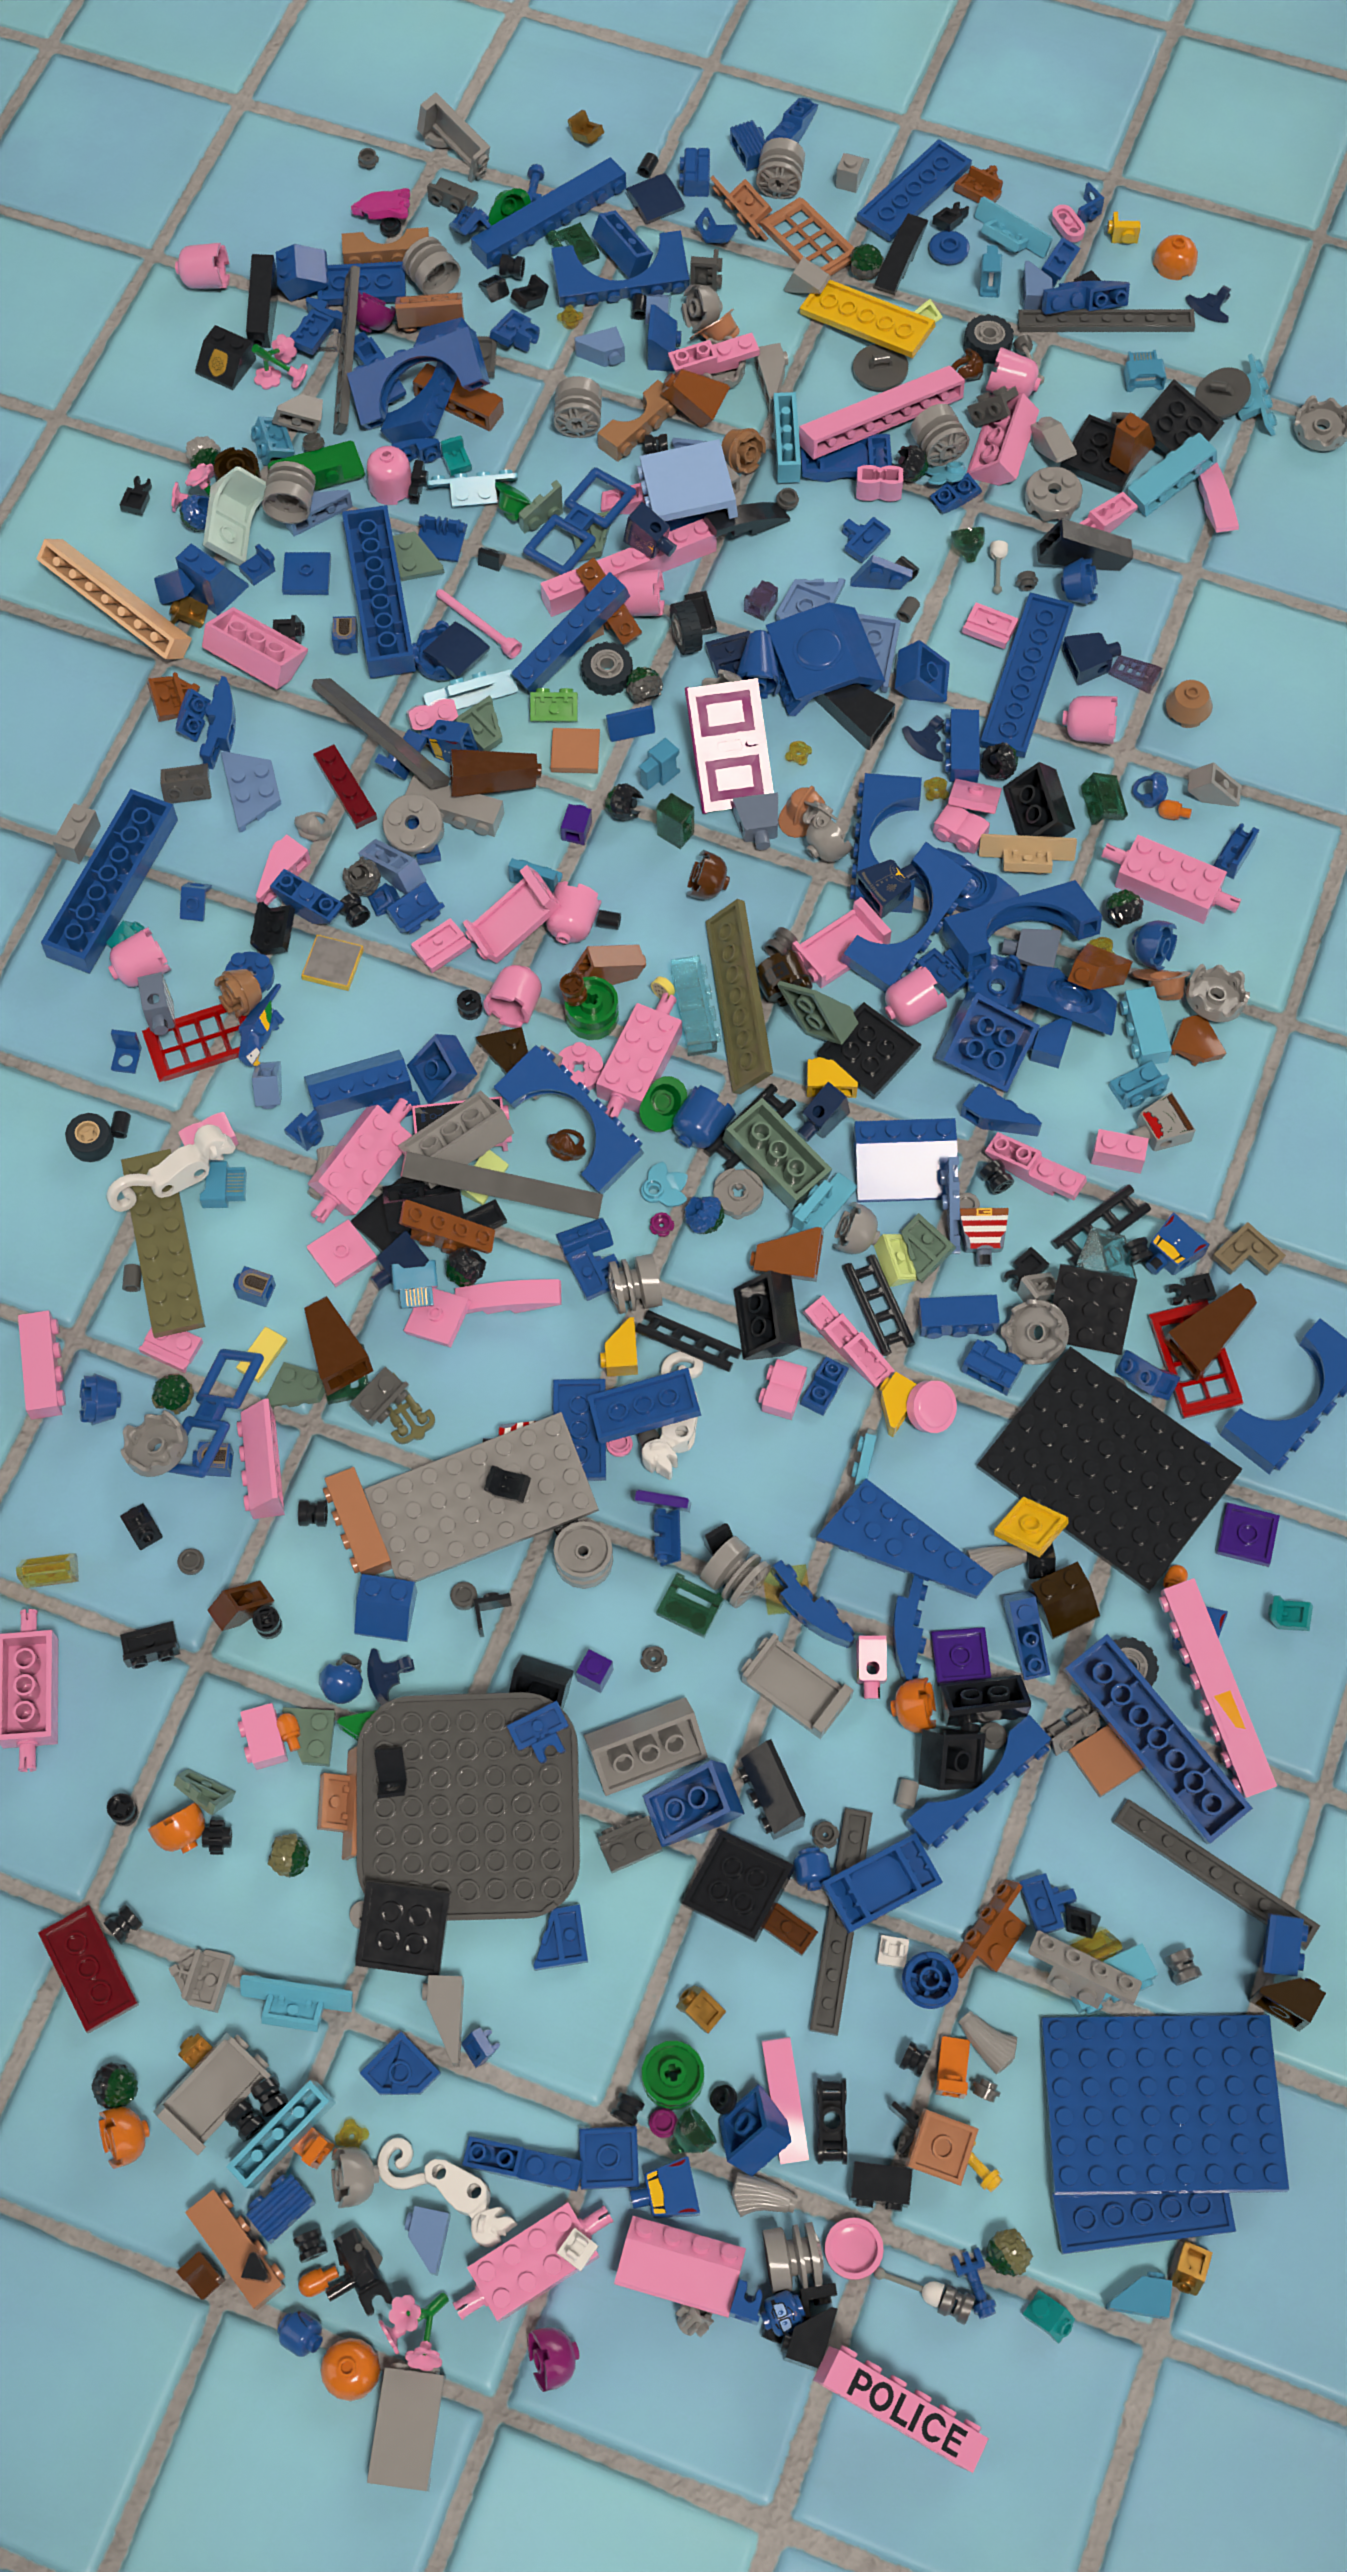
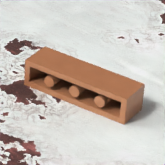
[323,1467,392,1576]
[185,2189,286,2310]

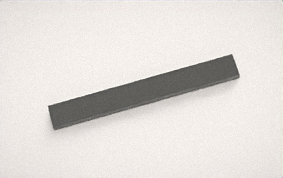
[333,265,360,435]
[1018,309,1195,332]
[311,678,450,788]
[400,1151,603,1219]
[1113,1799,1320,1951]
[810,1808,873,2036]

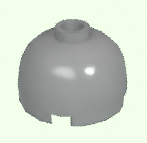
[682,284,723,331]
[806,819,852,862]
[833,1202,880,1254]
[331,2147,379,2208]

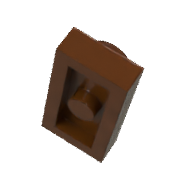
[763,1903,818,1957]

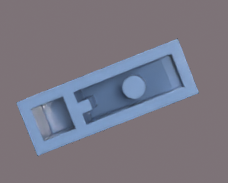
[284,489,353,537]
[358,839,427,893]

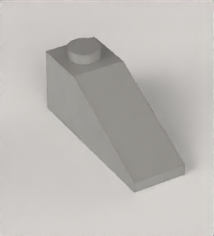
[754,343,789,414]
[422,1975,464,2067]

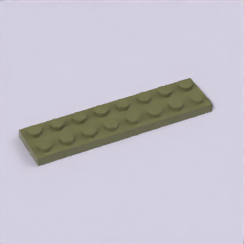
[706,899,773,1094]
[121,1149,206,1338]

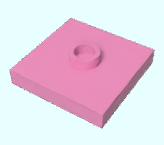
[948,778,1002,814]
[306,1219,377,1288]
[404,1288,471,1348]

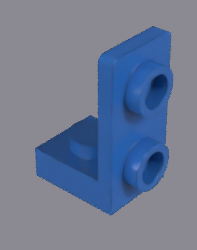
[374,729,427,780]
[284,1110,324,1151]
[1116,1350,1181,1400]

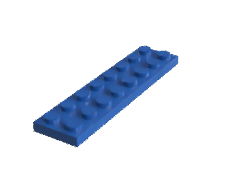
[980,592,1074,758]

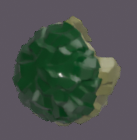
[151,1374,194,1414]
[267,1833,310,1878]
[986,2228,1033,2277]

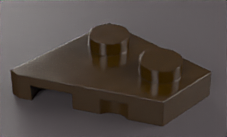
[476,1027,528,1075]

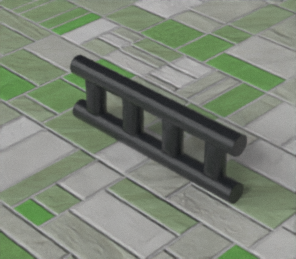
[704,1084,796,1170]
[1051,1184,1151,1266]
[843,1254,916,1356]
[635,1310,742,1372]

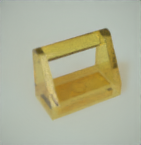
[16,1553,79,1589]
[1069,1929,1123,1961]

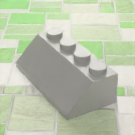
[398,1090,514,1189]
[584,1697,708,1796]

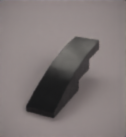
[874,213,928,295]
[704,502,790,537]

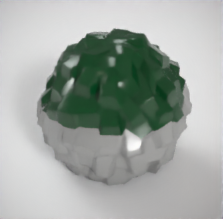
[186,436,221,469]

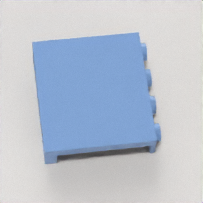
[637,439,738,521]

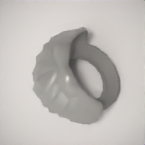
[294,812,332,841]

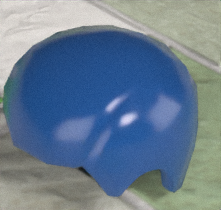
[319,1662,363,1704]

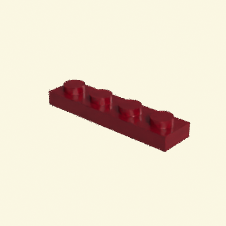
[313,744,377,829]

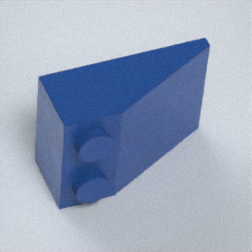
[643,1760,745,1847]

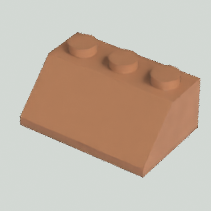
[395,292,465,331]

